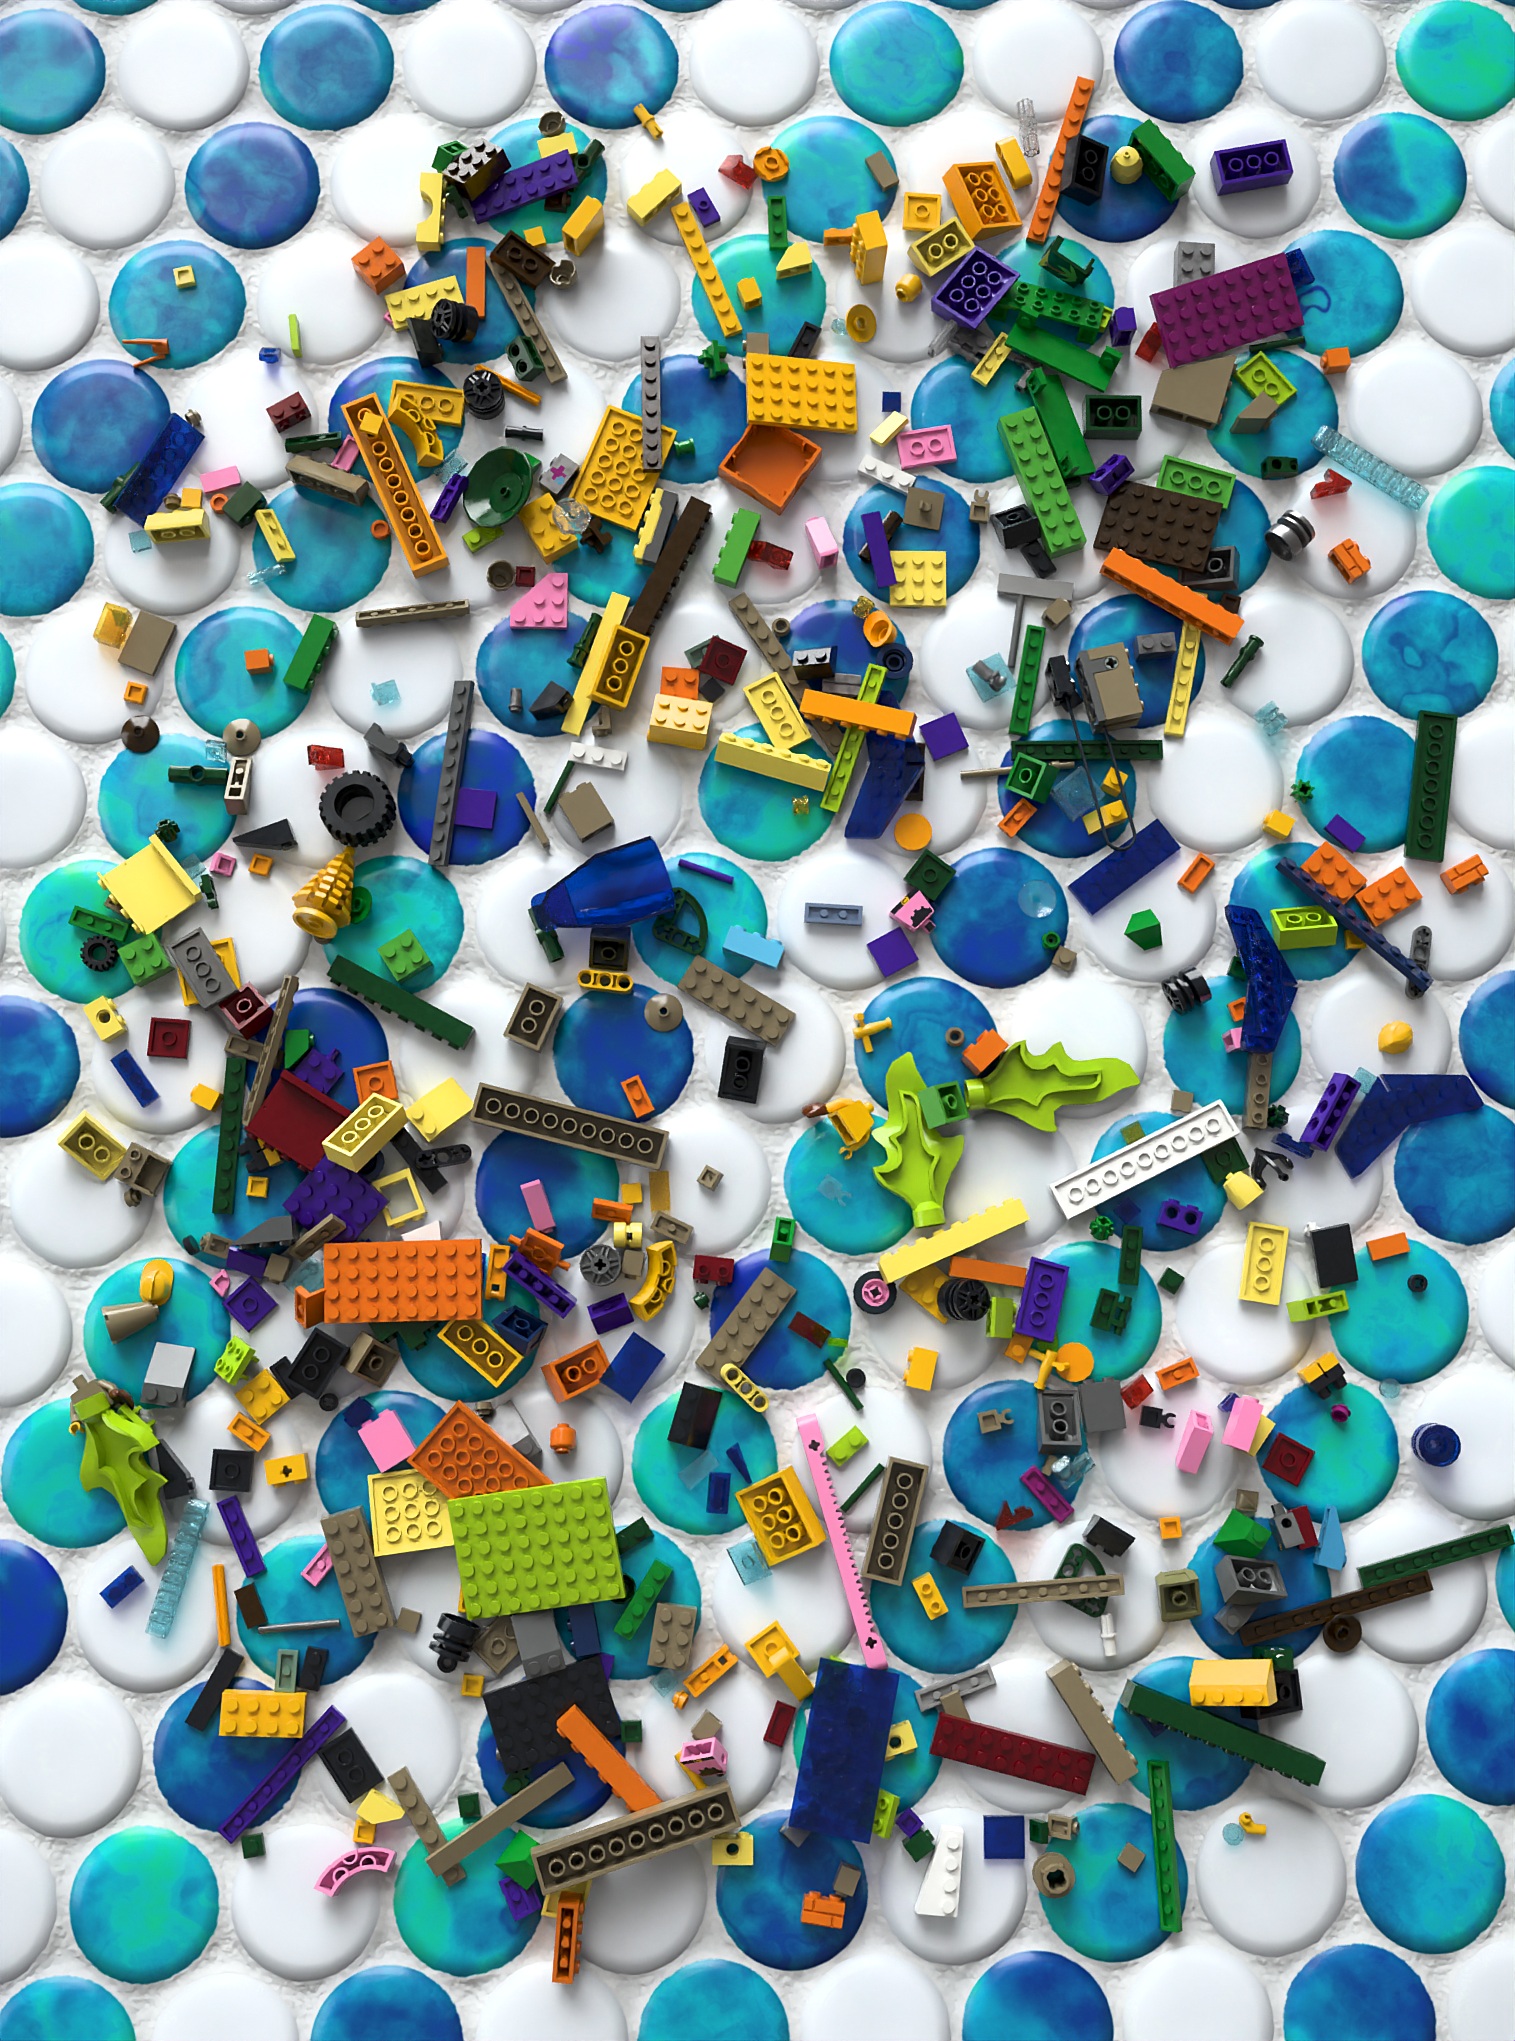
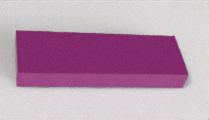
[1019,1464,1075,1524]

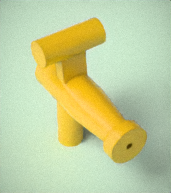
[852,1013,893,1053]
[1028,1348,1070,1390]

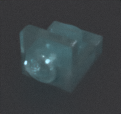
[370,679,401,706]

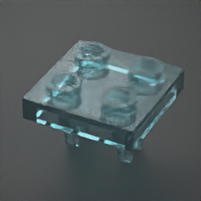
[283,1255,324,1295]

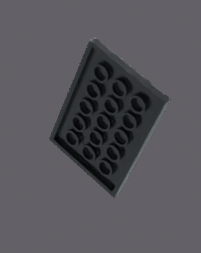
[482,1654,621,1775]

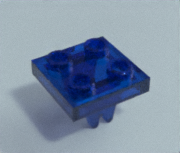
[1285,248,1315,290]

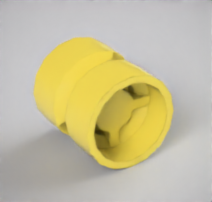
[614,1222,642,1248]

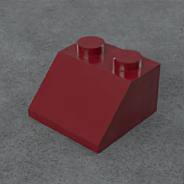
[218,981,274,1040]

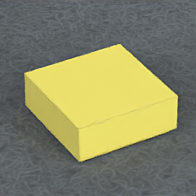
[173,265,196,289]

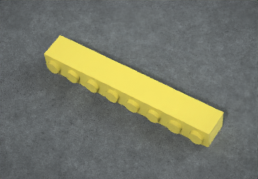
[876,1197,1030,1285]

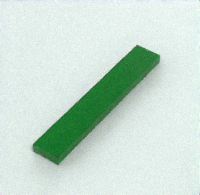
[1008,625,1046,737]

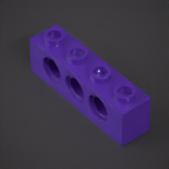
[1299,1072,1362,1152]
[502,1250,577,1319]

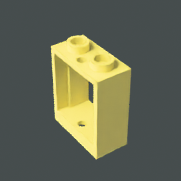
[372,1168,428,1229]

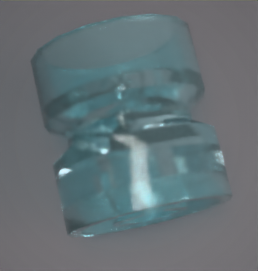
[1253,701,1289,737]

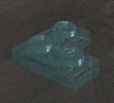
[1050,1452,1096,1490]

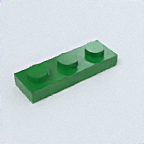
[767,195,788,251]
[68,905,131,943]

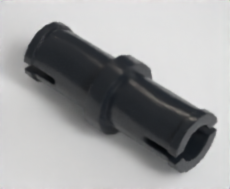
[505,426,543,441]

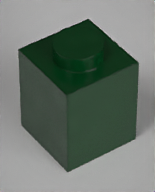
[902,1826,935,1862]

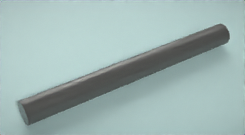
[1007,594,1025,668]
[258,1618,340,1634]

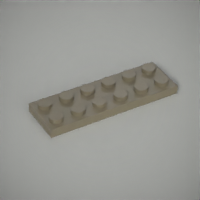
[677,954,796,1047]
[695,1267,797,1386]

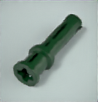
[567,613,603,669]
[1220,635,1264,688]

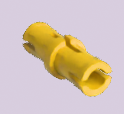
[633,103,664,140]

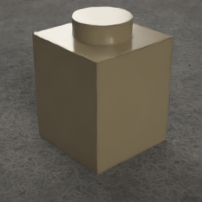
[1041,597,1073,631]
[621,1249,645,1280]
[263,1253,294,1285]
[691,1709,722,1741]
[832,1861,861,1897]

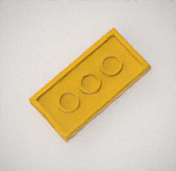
[387,380,466,428]

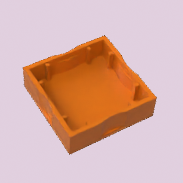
[718,424,822,516]

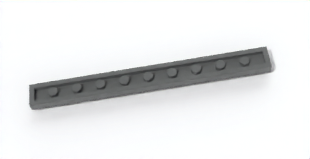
[428,680,475,867]

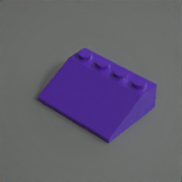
[931,245,1020,330]

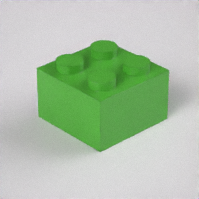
[377,928,433,985]
[117,932,175,987]
[917,1081,970,1129]

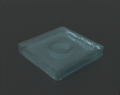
[965,652,1017,703]

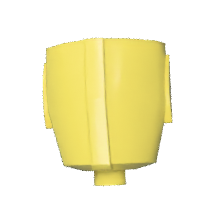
[1110,146,1143,184]
[1223,1171,1264,1210]

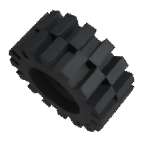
[80,935,119,972]

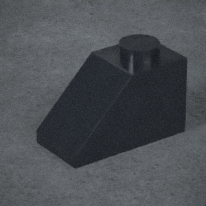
[529,681,574,721]

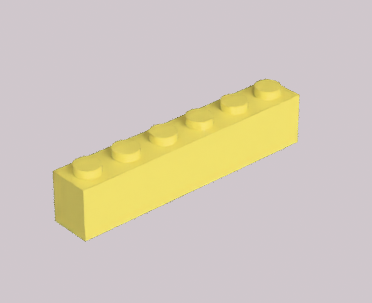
[714,733,832,792]

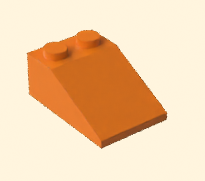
[540,1340,615,1403]

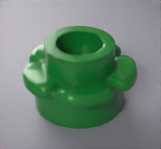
[1042,931,1061,950]

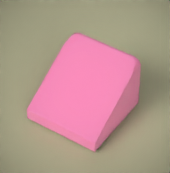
[209,852,236,877]

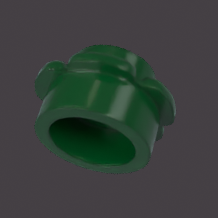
[693,1292,710,1310]

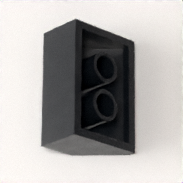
[667,1381,722,1450]

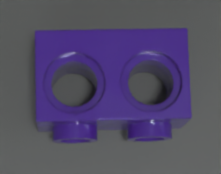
[1109,307,1137,347]
[1088,454,1135,496]
[1156,1198,1203,1236]

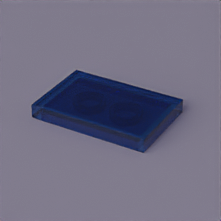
[599,1331,666,1403]

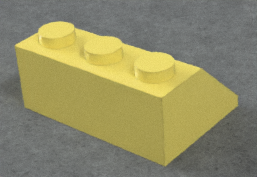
[907,216,975,277]
[144,508,210,544]

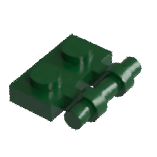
[1089,1288,1132,1336]

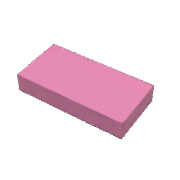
[331,435,360,473]
[200,465,242,495]

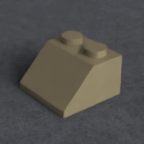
[1229,391,1279,434]
[340,1331,401,1388]

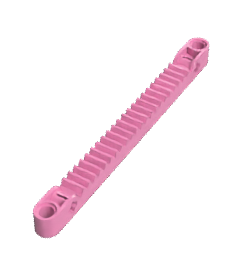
[796,1413,889,1674]

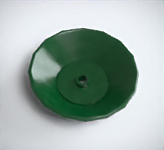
[463,446,533,528]

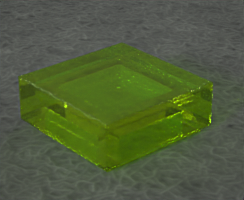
[827,1337,848,1348]

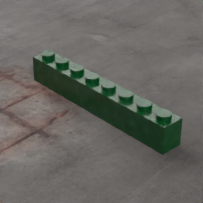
[326,955,475,1051]

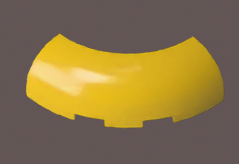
[387,393,444,467]
[628,1241,677,1322]

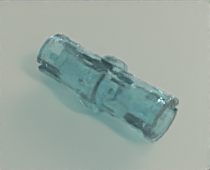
[247,562,288,586]

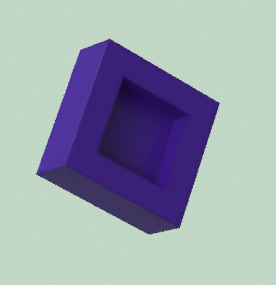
[895,1807,924,1838]

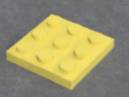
[889,551,946,608]

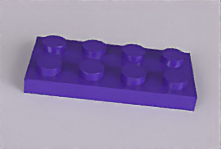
[1013,1257,1070,1343]

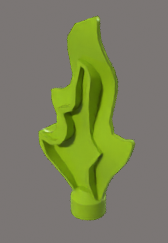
[964,1040,1140,1132]
[871,1052,964,1229]
[73,1391,168,1566]

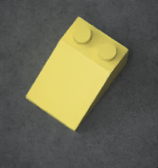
[405,1077,474,1144]
[57,1110,128,1181]

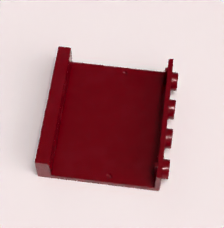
[244,1069,351,1173]

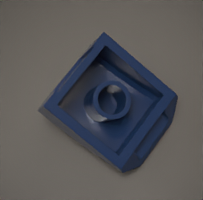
[491,1305,548,1356]

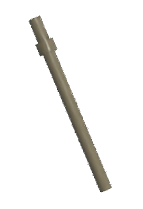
[960,760,1074,779]

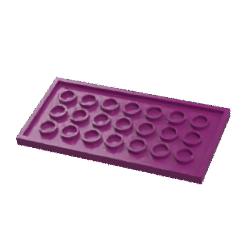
[1149,252,1305,369]

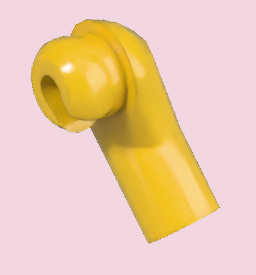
[1239,1812,1266,1835]

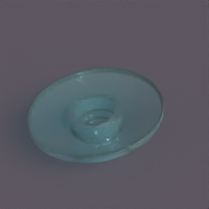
[1018,880,1056,918]

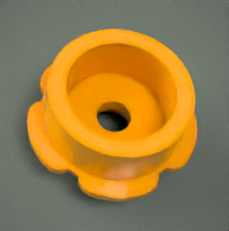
[672,1690,689,1710]

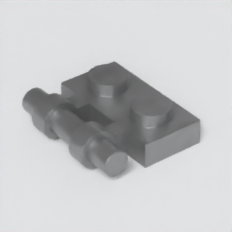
[947,326,995,366]

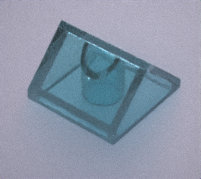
[726,1535,772,1586]

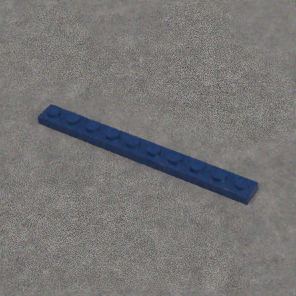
[1275,857,1434,992]

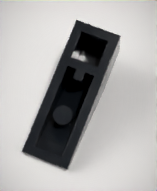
[232,818,298,851]
[155,1439,196,1500]

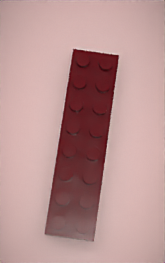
[929,1712,1096,1796]

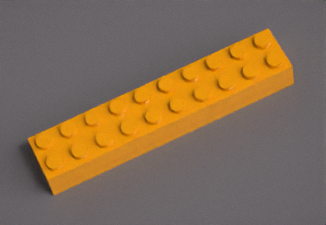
[341,392,450,579]

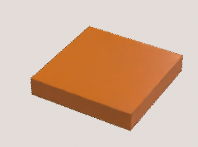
[353,1060,399,1106]

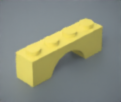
[416,172,448,251]

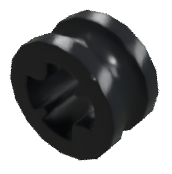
[1407,1274,1428,1292]
[319,1393,339,1411]

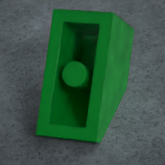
[431,141,469,173]
[285,1029,315,1071]
[769,1216,796,1263]

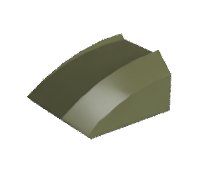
[1155,1568,1202,1622]

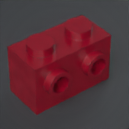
[266,391,311,433]
[693,1255,734,1286]

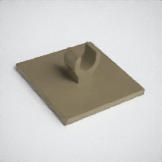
[902,487,945,531]

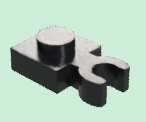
[1139,1405,1176,1429]

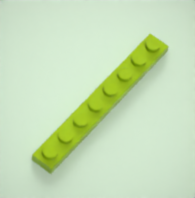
[820,663,888,814]

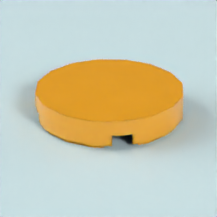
[753,146,789,182]
[894,813,932,852]
[1055,1342,1094,1382]

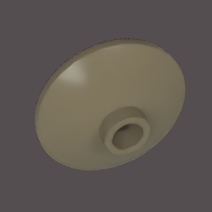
[223,719,261,756]
[644,993,683,1032]

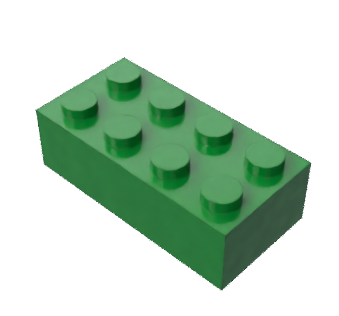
[1127,119,1196,204]

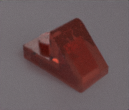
[718,155,758,190]
[1135,322,1163,363]
[1310,468,1352,500]
[307,744,345,771]
[787,1311,831,1349]
[1120,1374,1154,1410]
[993,1499,1034,1531]

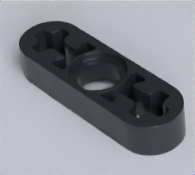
[414,1144,472,1171]

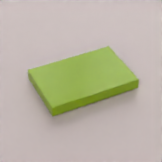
[1232,351,1297,407]

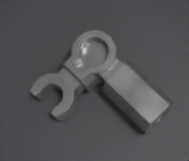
[1014,353,1043,394]
[972,660,1007,693]

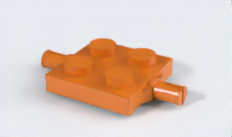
[507,1227,571,1277]

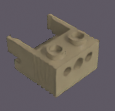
[113,1142,174,1198]

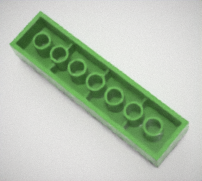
[997,406,1087,560]

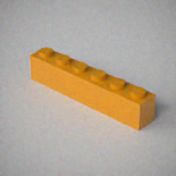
[799,689,918,741]

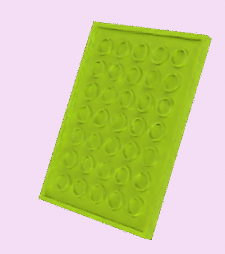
[447,1476,626,1620]

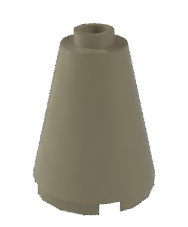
[101,1301,160,1345]

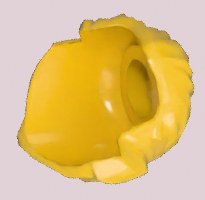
[1378,1021,1413,1054]

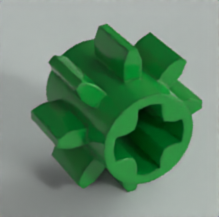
[1290,779,1315,804]
[1089,1216,1115,1241]

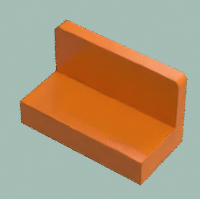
[294,1286,326,1329]

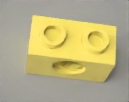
[83,996,127,1043]
[870,1720,918,1761]
[712,1832,753,1865]

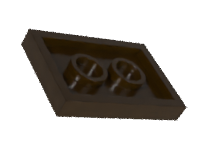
[489,230,556,290]

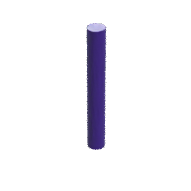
[678,858,734,885]

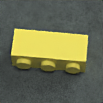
[627,168,682,227]

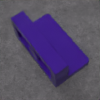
[587,1292,634,1335]

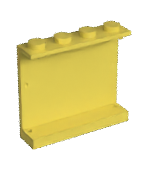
[96,834,203,936]

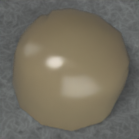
[538,111,566,137]
[549,259,577,290]
[487,560,516,591]

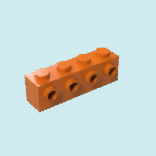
[552,1891,585,1984]

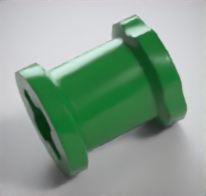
[674,438,696,458]

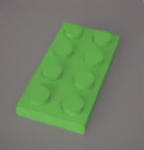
[1155,455,1236,512]

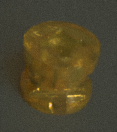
[852,596,875,619]
[792,795,809,816]

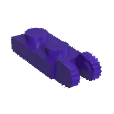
[430,474,470,524]

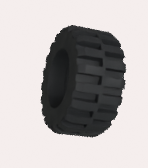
[319,770,396,848]

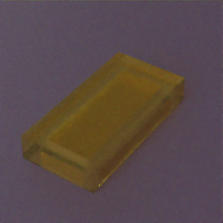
[649,1171,671,1211]

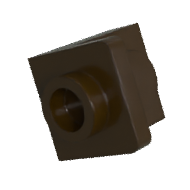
[544,190,571,213]

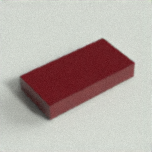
[1286,1505,1319,1550]
[763,1700,796,1747]

